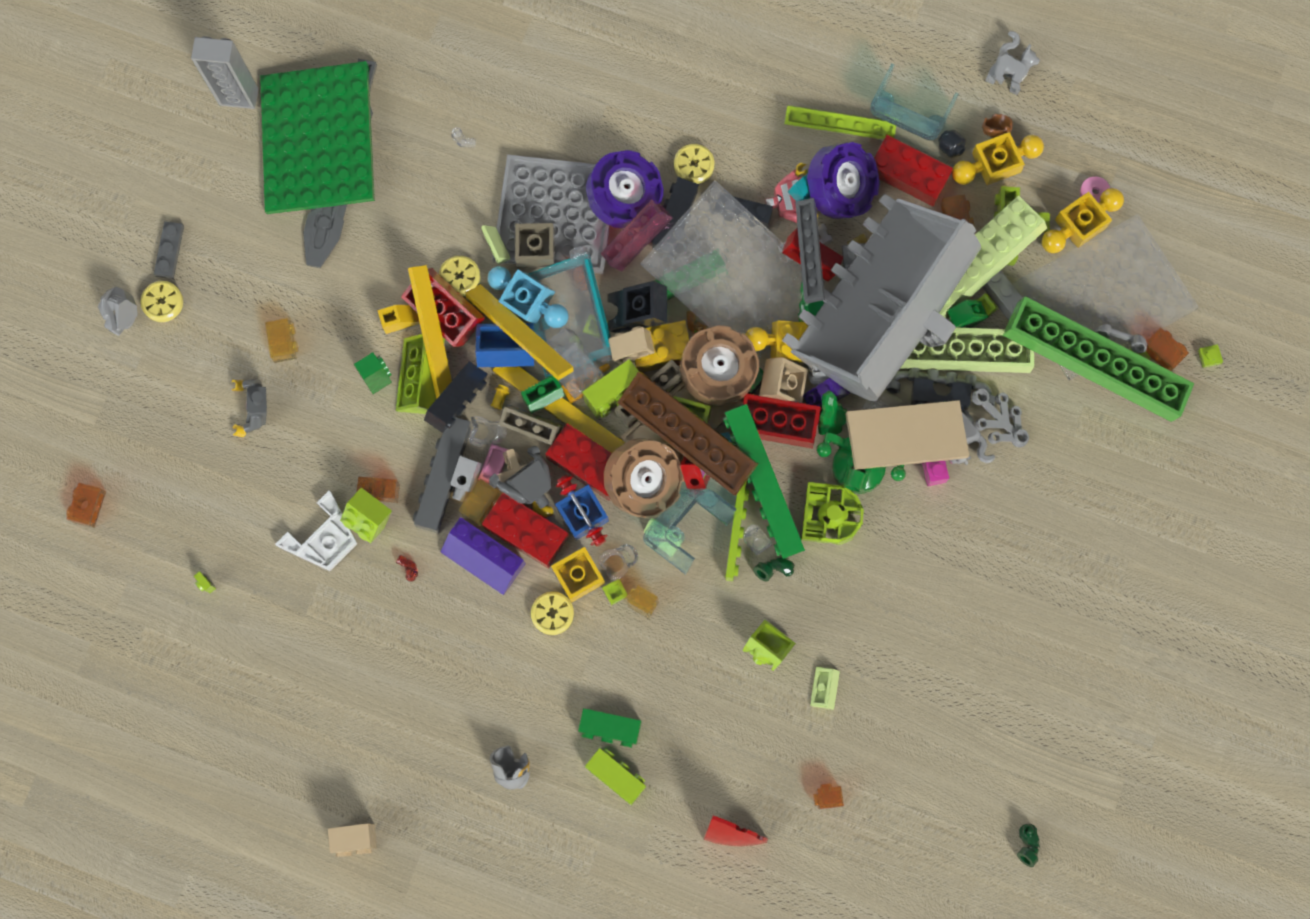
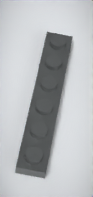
[795,198,825,304]

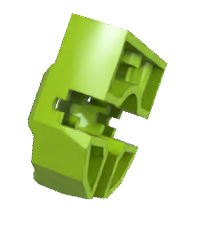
[801,482,864,545]

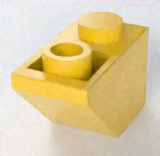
[377,305,420,334]

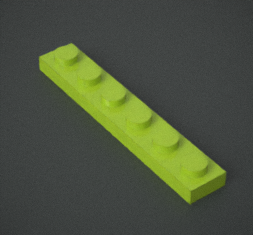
[784,105,897,140]
[726,480,749,581]

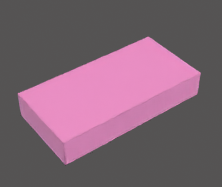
[478,444,508,484]

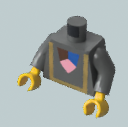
[232,379,267,437]

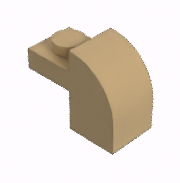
[497,449,527,494]

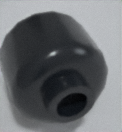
[938,130,966,157]

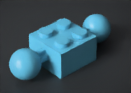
[487,266,569,328]

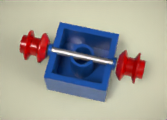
[555,475,609,547]

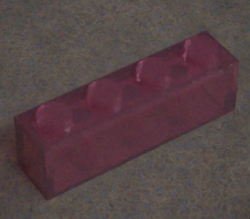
[601,199,673,272]

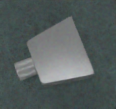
[450,456,483,502]

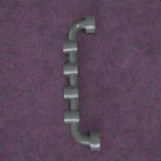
[886,368,996,406]

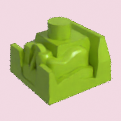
[742,620,796,671]

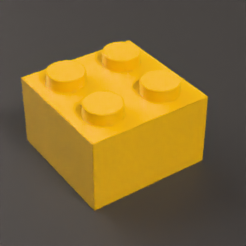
[551,547,605,603]

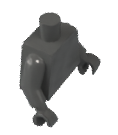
[489,446,551,509]

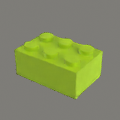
[582,359,639,419]

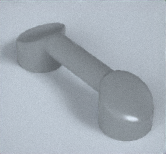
[1095,324,1147,353]

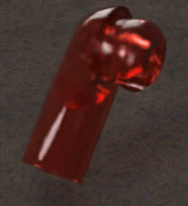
[396,555,418,582]

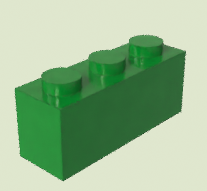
[353,352,392,394]
[578,708,642,748]

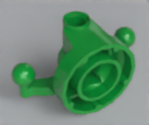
[816,432,906,494]

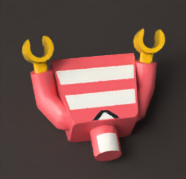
[765,163,818,223]

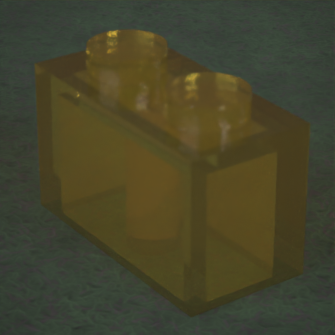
[265,318,299,363]
[459,479,501,526]
[627,585,659,619]

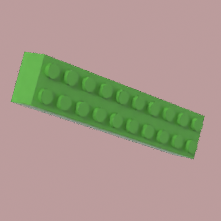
[1003,296,1194,422]

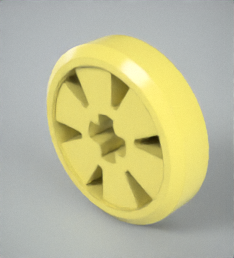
[674,144,714,184]
[439,256,480,297]
[140,281,183,322]
[531,592,574,635]

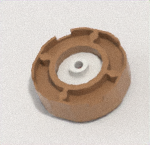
[680,326,759,406]
[604,438,684,518]

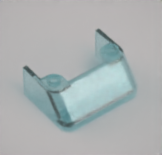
[870,63,959,141]
[643,489,737,575]

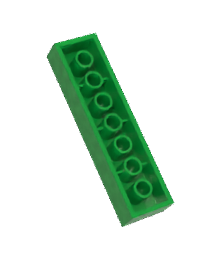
[723,404,805,559]

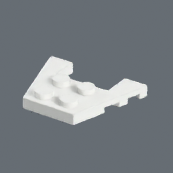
[275,491,357,571]

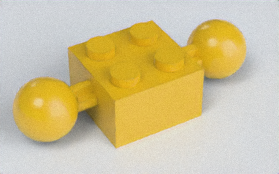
[952,132,1044,186]
[1041,188,1124,254]
[745,320,808,363]

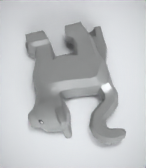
[985,31,1040,95]
[949,410,995,465]

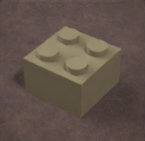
[515,223,555,267]

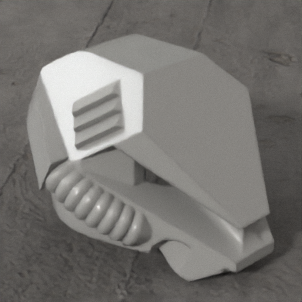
[98,287,138,336]

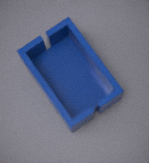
[475,323,535,367]

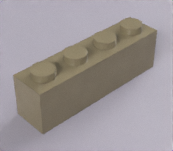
[615,359,683,428]

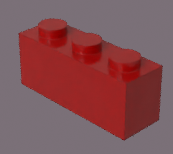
[782,228,843,282]

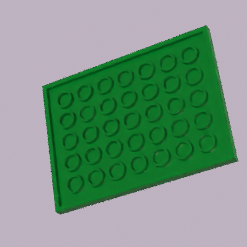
[260,61,375,215]

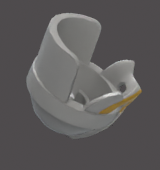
[490,746,530,790]

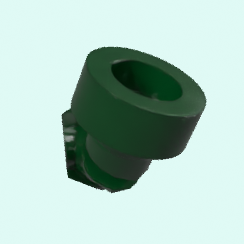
[753,557,795,582]
[1017,824,1040,868]

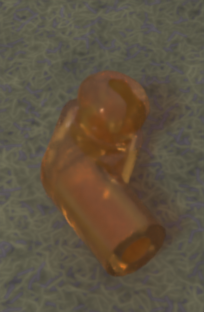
[686,310,707,334]

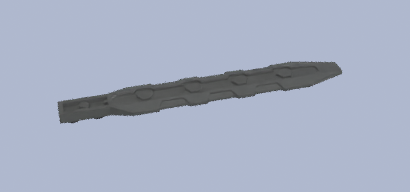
[303,58,377,268]

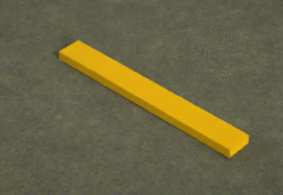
[408,265,452,399]
[465,284,574,380]
[492,366,625,453]

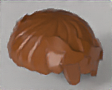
[982,114,1013,138]

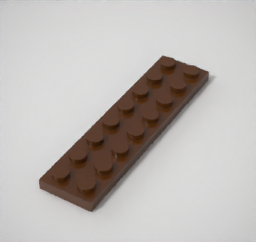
[617,372,759,495]

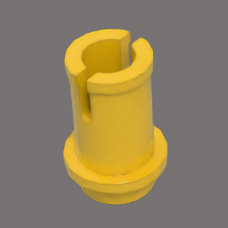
[490,385,509,410]

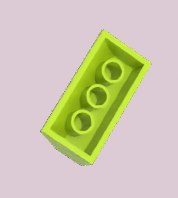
[396,334,445,414]

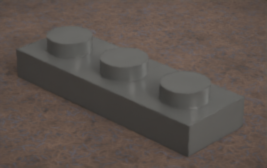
[154,221,184,279]

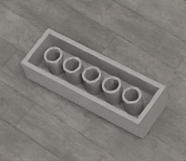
[191,36,258,109]

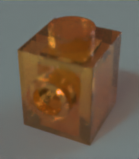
[813,783,844,810]

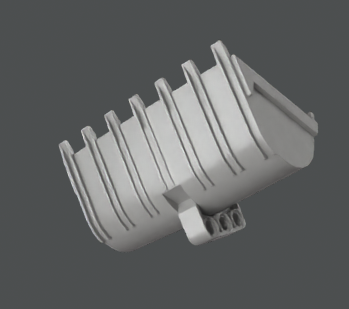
[782,194,981,401]

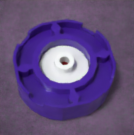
[807,142,880,219]
[586,150,664,228]

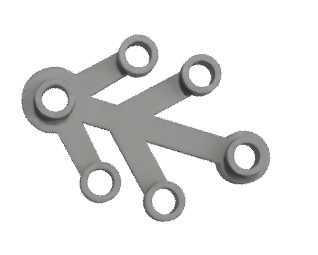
[972,389,1029,448]

